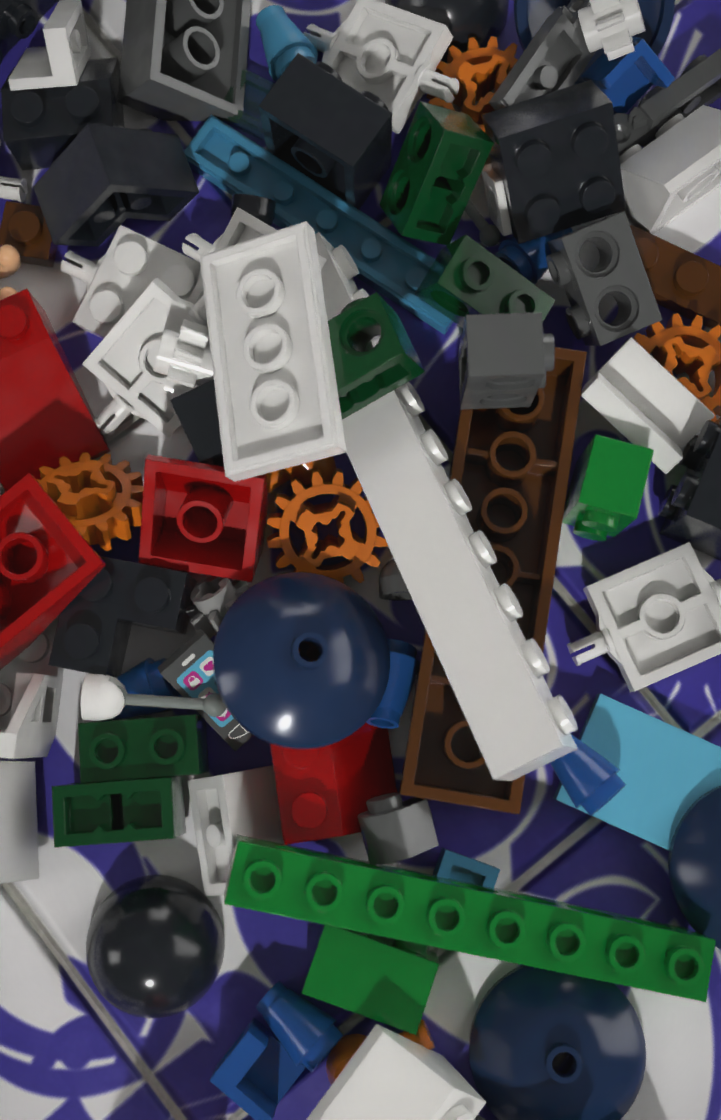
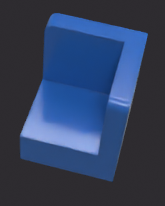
[581,37,675,115]
[209,1018,305,1120]

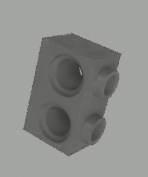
[546,211,663,346]
[458,312,555,409]

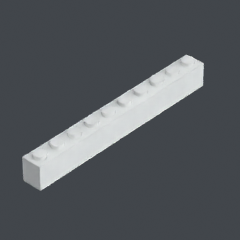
[315,232,578,781]

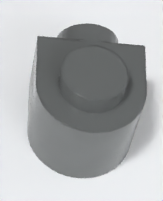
[357,792,439,865]

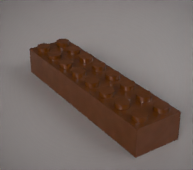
[399,347,587,815]

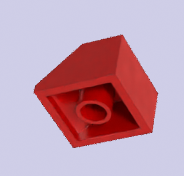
[138,454,269,582]
[270,723,397,845]

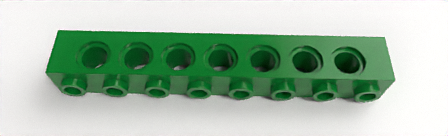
[224,834,716,1002]

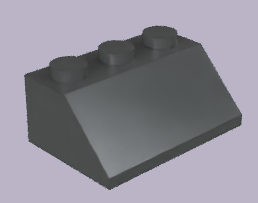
[118,0,252,121]

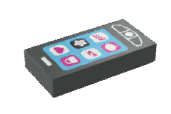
[157,629,253,751]

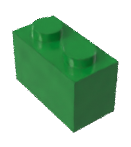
[562,434,654,541]
[302,925,439,1035]

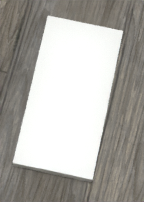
[200,221,346,482]

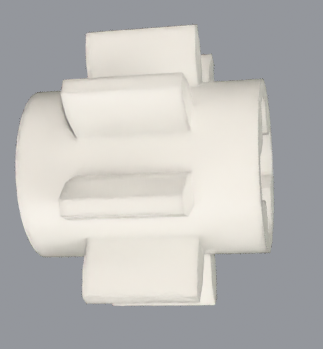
[578,0,646,61]
[153,319,213,395]

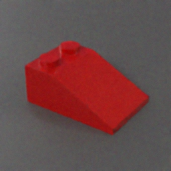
[0,288,111,491]
[0,473,106,670]

